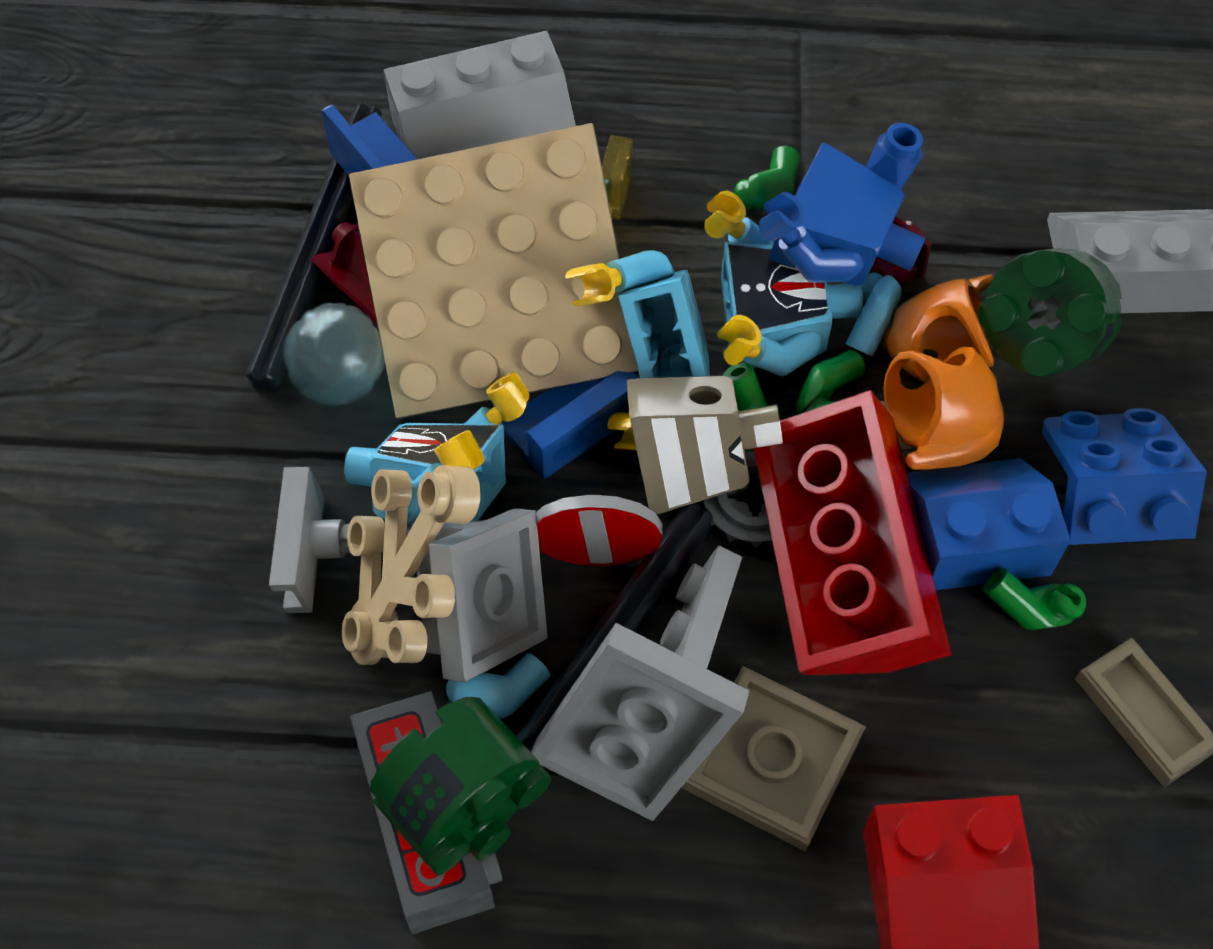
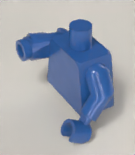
[759,123,926,286]

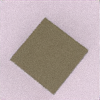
[681,666,866,852]

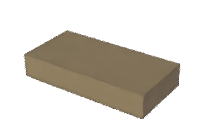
[1075,638,1213,787]

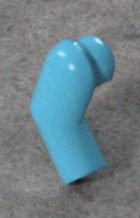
[845,272,901,357]
[446,653,550,719]

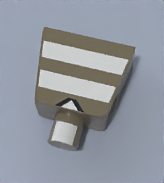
[626,376,783,514]

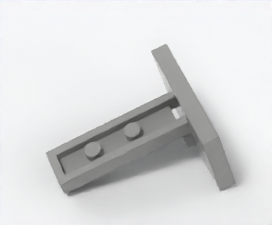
[531,545,749,821]

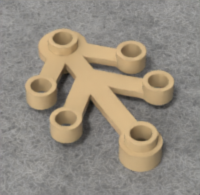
[342,465,480,665]

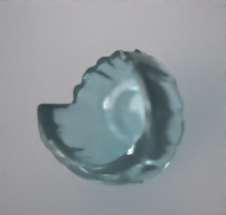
[284,303,386,407]

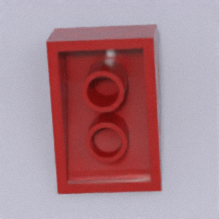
[863,795,1039,949]

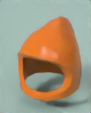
[881,274,994,383]
[884,346,1004,470]

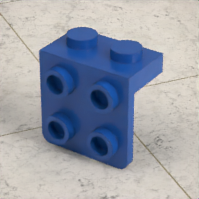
[1042,408,1207,545]

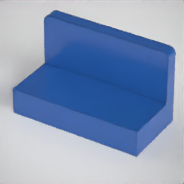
[321,104,417,175]
[502,371,639,479]

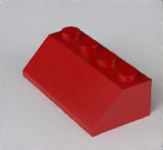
[754,390,951,675]

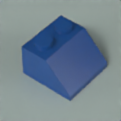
[907,458,1071,590]

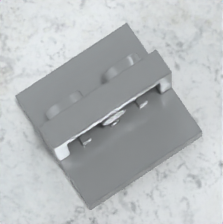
[411,509,548,682]

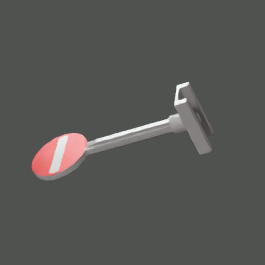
[269,467,662,613]

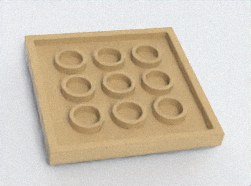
[349,123,639,419]

